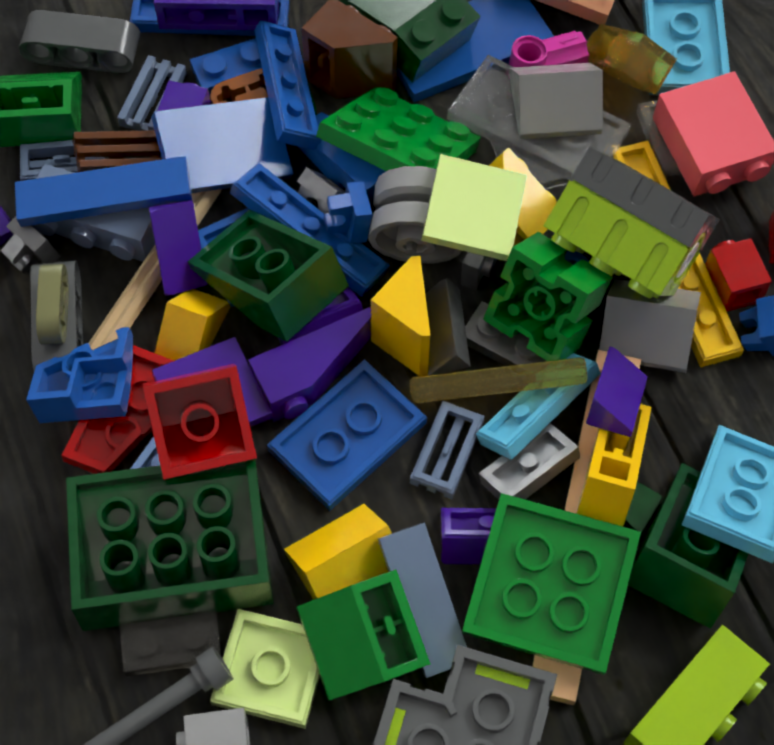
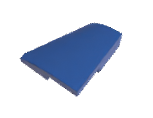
[26,327,133,423]

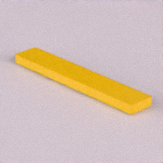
[609,141,744,367]

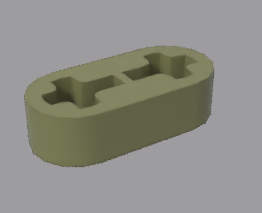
[36,264,69,345]

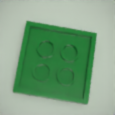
[316,87,481,171]
[462,493,641,675]

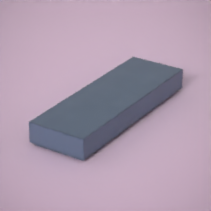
[377,523,467,678]

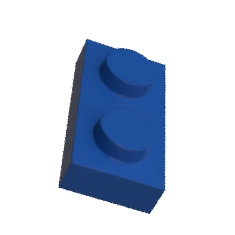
[190,38,262,97]

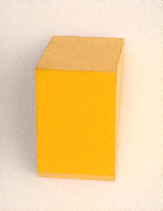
[155,289,230,361]

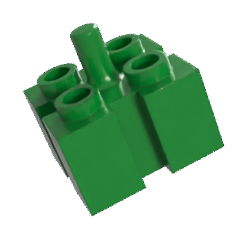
[483,232,613,366]

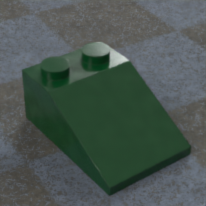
[338,0,481,83]
[187,210,349,342]
[628,463,749,629]

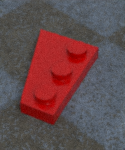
[61,345,173,474]

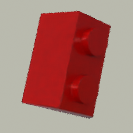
[143,364,257,479]

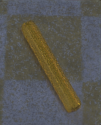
[410,357,588,403]

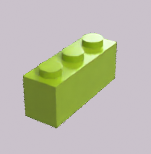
[623,624,770,745]

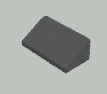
[425,278,471,379]

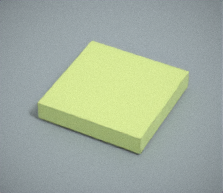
[421,154,527,261]
[210,609,320,729]

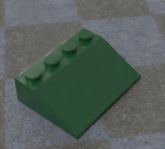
[66,459,274,631]

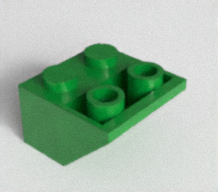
[0,72,82,147]
[296,569,430,700]

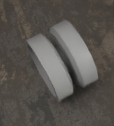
[368,166,461,264]

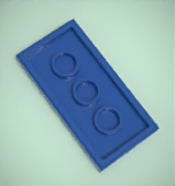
[397,0,554,103]

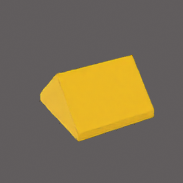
[371,256,430,376]
[284,504,392,600]

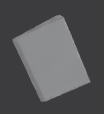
[509,63,603,140]
[599,279,701,373]

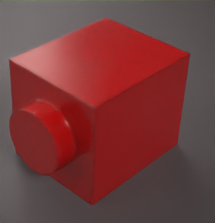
[705,238,772,312]

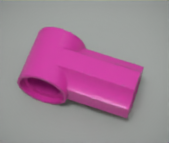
[507,31,589,82]

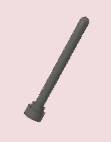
[83,646,234,745]

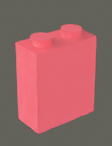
[652,71,774,197]

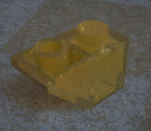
[587,23,677,94]

